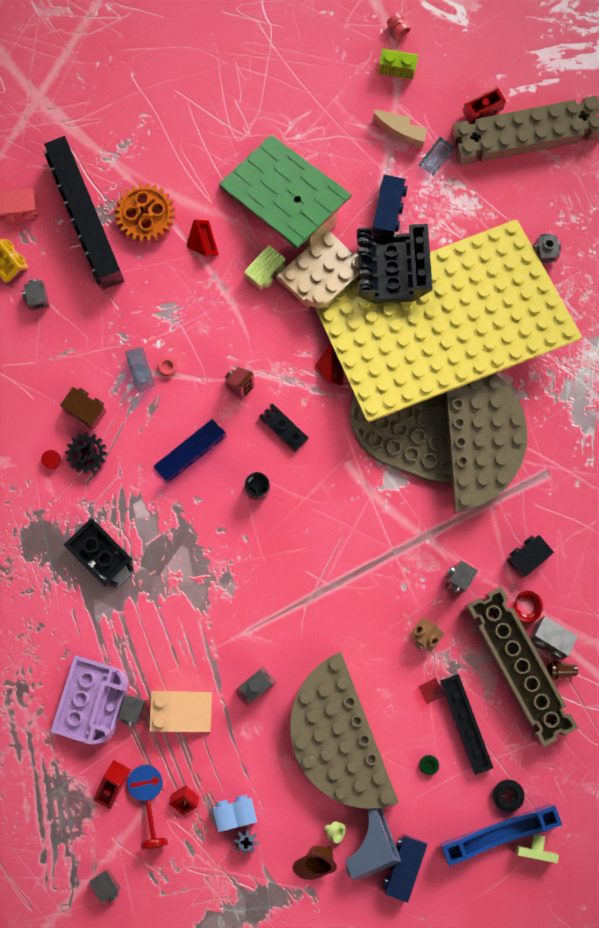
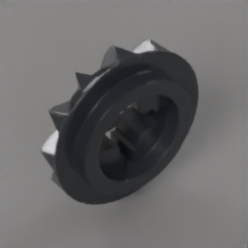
[492,779,525,812]

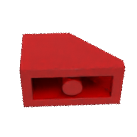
[93,760,131,809]

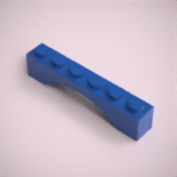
[439,803,562,866]

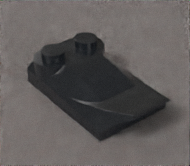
[64,517,134,588]

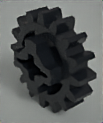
[65,432,108,475]

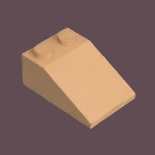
[150,691,212,732]

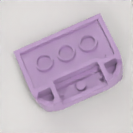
[51,655,128,744]

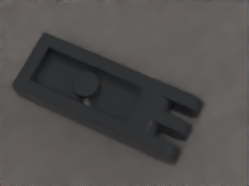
[259,403,309,452]

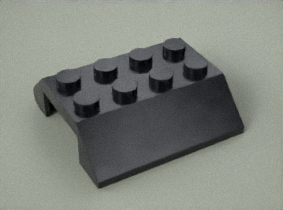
[356,224,433,304]

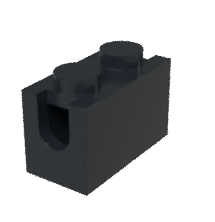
[507,535,554,578]

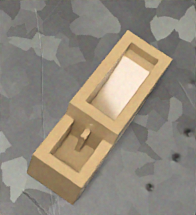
[373,109,427,149]

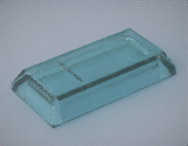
[419,137,455,176]

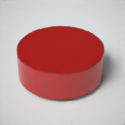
[41,450,61,469]

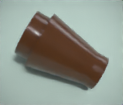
[547,661,578,680]

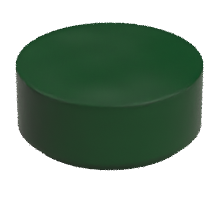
[419,755,439,775]

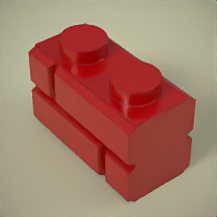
[462,87,506,124]

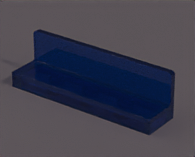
[154,419,227,484]

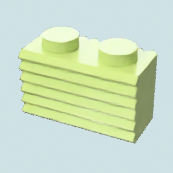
[244,245,286,290]

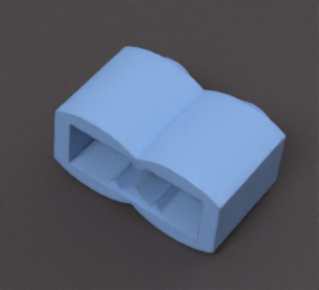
[213,795,257,832]

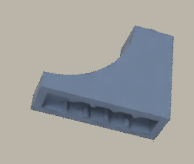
[345,808,401,880]

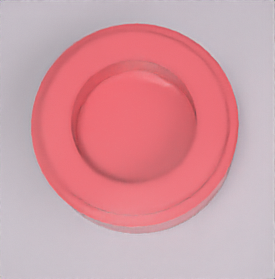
[158,357,177,377]

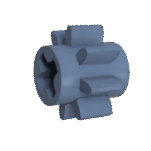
[234,829,259,855]

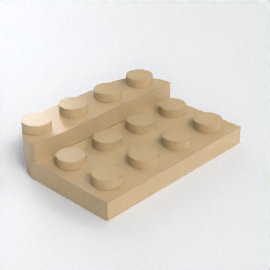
[276,230,359,309]

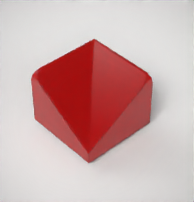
[170,785,199,815]

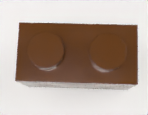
[60,387,106,429]

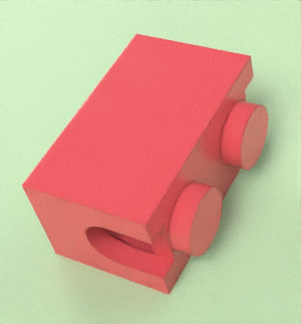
[0,188,39,222]

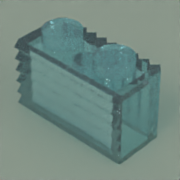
[125,347,156,392]

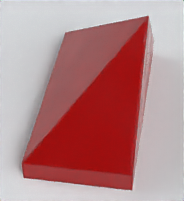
[187,219,219,256]
[315,344,344,385]

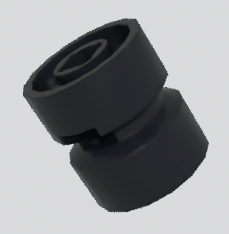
[245,472,270,500]

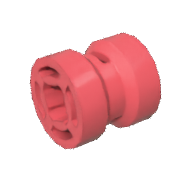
[386,12,411,39]

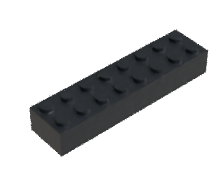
[43,136,125,289]

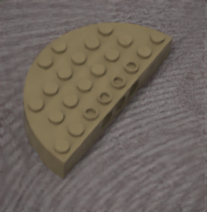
[444,373,527,513]
[290,652,399,809]

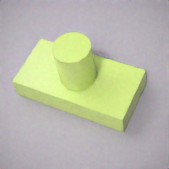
[515,834,559,863]

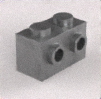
[444,560,478,594]
[529,616,578,660]

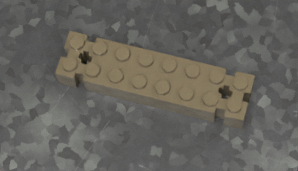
[451,95,599,166]
[464,587,578,747]

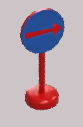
[127,765,169,850]

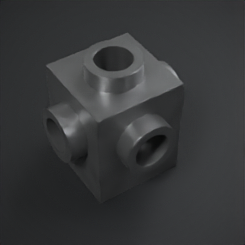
[533,233,561,263]

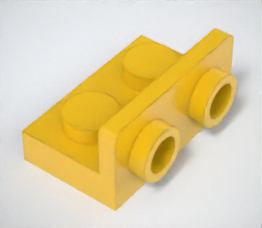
[0,239,28,283]

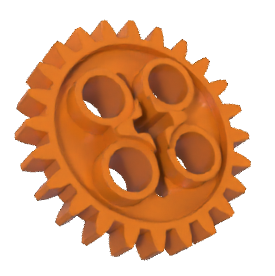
[114,183,175,244]

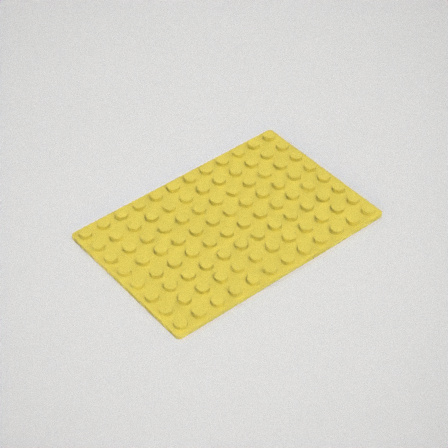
[315,220,581,422]

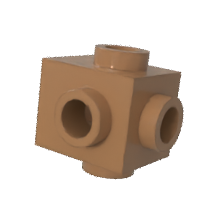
[409,617,445,652]

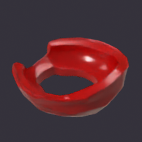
[513,591,543,623]

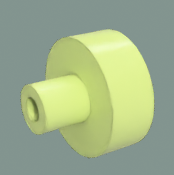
[325,821,346,843]

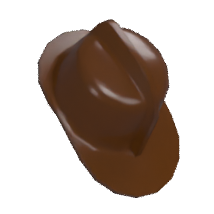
[293,846,337,880]

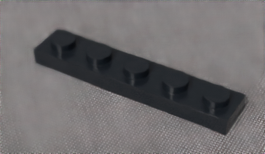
[440,674,494,775]

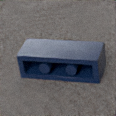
[371,175,408,235]
[382,834,428,903]

